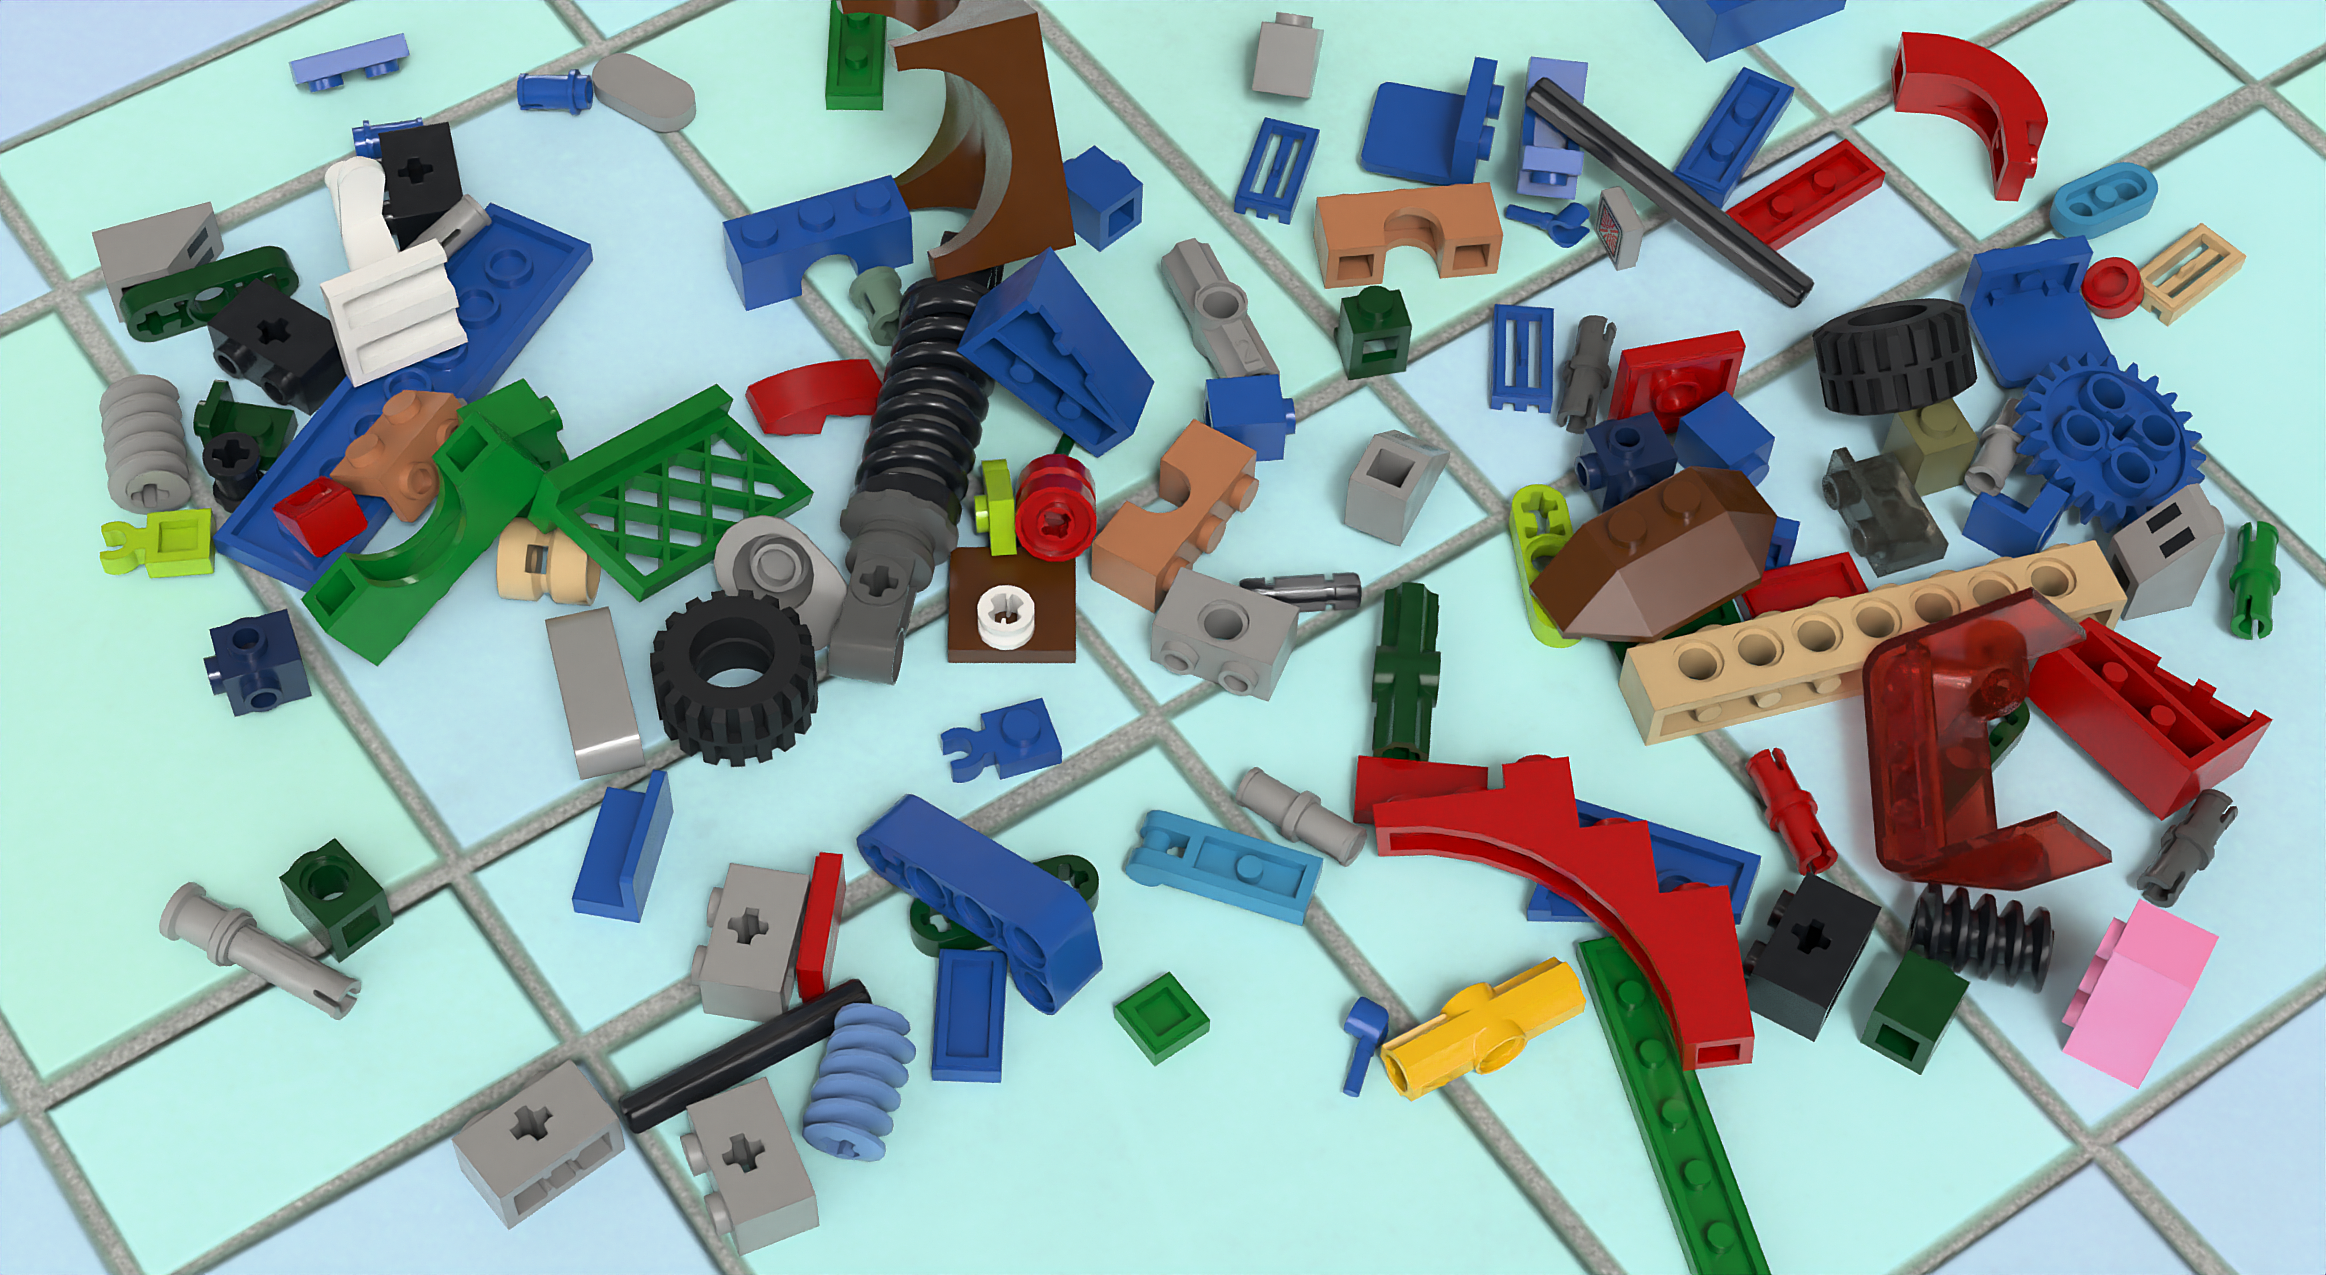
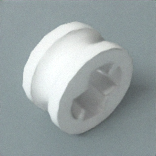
[977,585,1035,650]

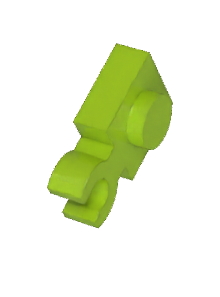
[974,459,1017,556]
[99,508,216,578]

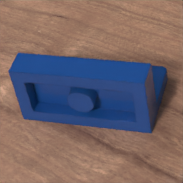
[572,769,674,923]

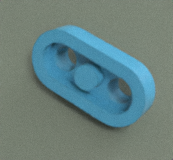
[2049,162,2158,240]

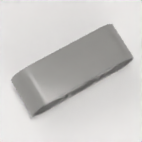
[545,606,645,780]

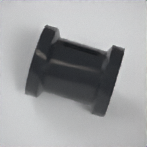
[202,432,265,513]

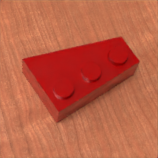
[2021,617,2273,821]

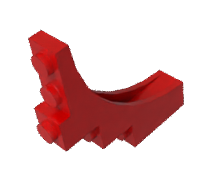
[1372,754,1755,1071]

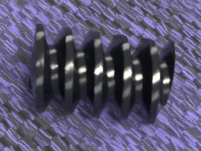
[1904,880,2055,994]

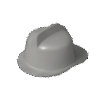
[714,515,848,651]

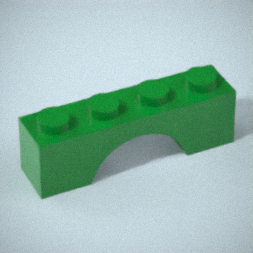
[300,410,547,667]

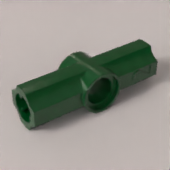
[1371,582,1441,762]

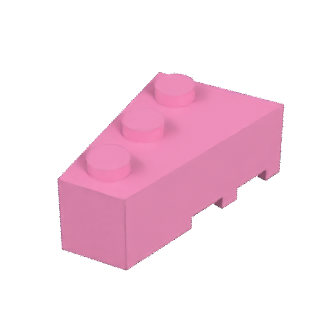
[2061,898,2219,1089]

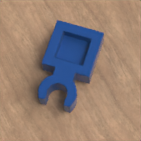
[940,698,1062,783]

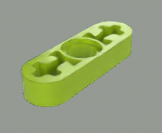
[1509,484,1584,648]

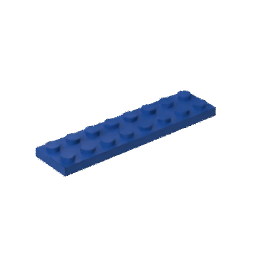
[212,202,593,593]

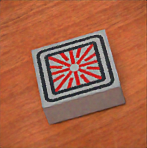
[1594,186,1645,271]

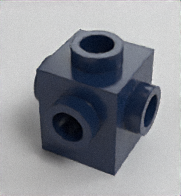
[1574,411,1678,513]
[203,609,312,717]

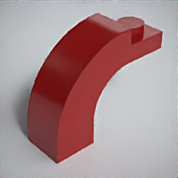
[1891,32,2048,202]

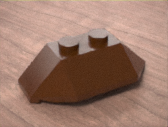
[1529,466,1777,643]

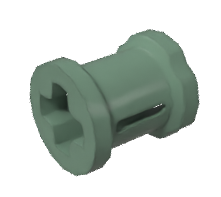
[849,266,903,346]

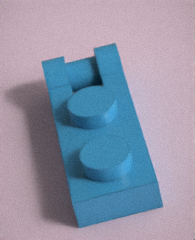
[1125,810,1324,926]

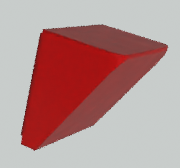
[272,475,368,558]

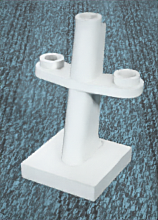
[320,156,468,387]

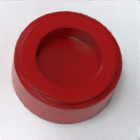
[2081,257,2144,319]

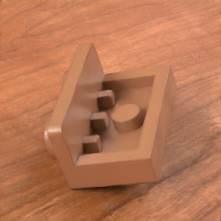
[329,390,462,523]

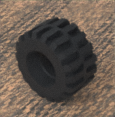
[1812,298,1978,416]
[650,589,818,767]

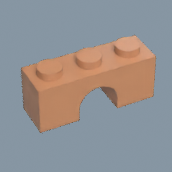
[1313,182,1503,289]
[1091,419,1259,613]

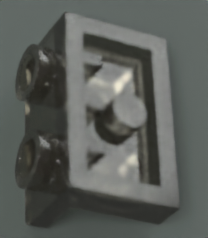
[1822,447,1949,578]

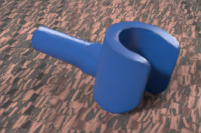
[1506,202,1590,248]
[1343,997,1389,1097]

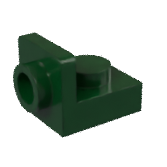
[193,379,298,471]

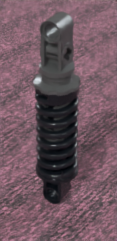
[828,231,1005,686]

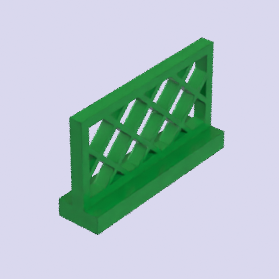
[527,383,814,603]

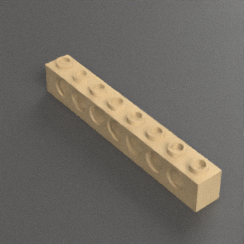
[1618,540,2128,746]

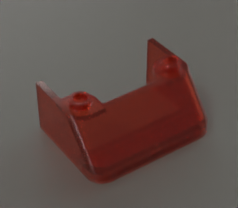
[1862,587,2112,892]

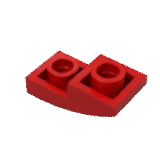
[745,359,883,436]

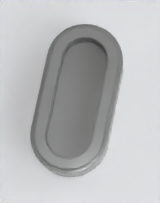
[592,53,696,132]

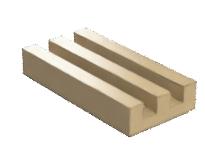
[2139,223,2247,327]

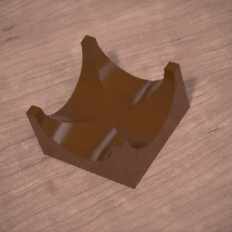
[836,0,1076,281]

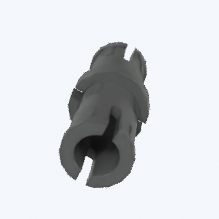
[1556,315,1617,434]
[2137,789,2238,908]

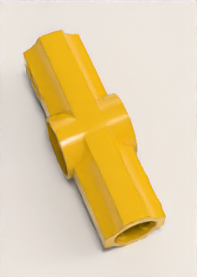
[1380,957,1586,1102]

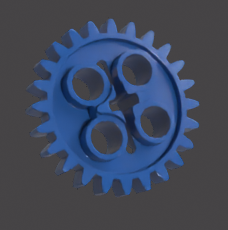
[2012,352,2206,533]

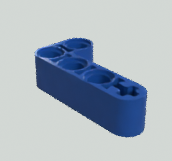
[856,794,1103,1015]

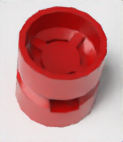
[1015,454,1097,562]

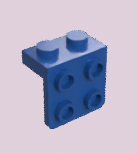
[1361,56,1505,186]
[1958,235,2112,388]

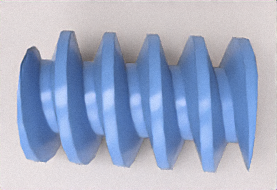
[802,1003,916,1162]

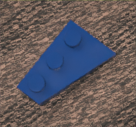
[1527,799,1762,925]

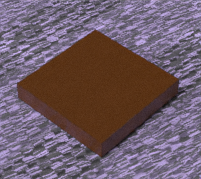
[948,547,1076,663]

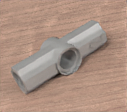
[1161,238,1280,381]

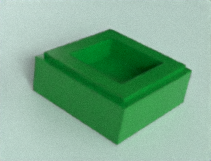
[1114,971,1210,1067]

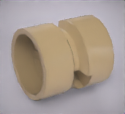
[496,517,601,606]

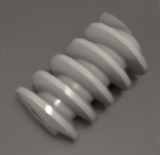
[99,374,191,515]

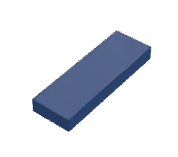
[1673,67,1795,209]

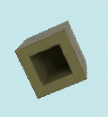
[1881,398,1979,500]

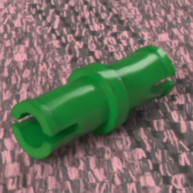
[2229,521,2281,640]

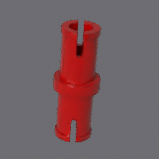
[1745,748,1838,876]

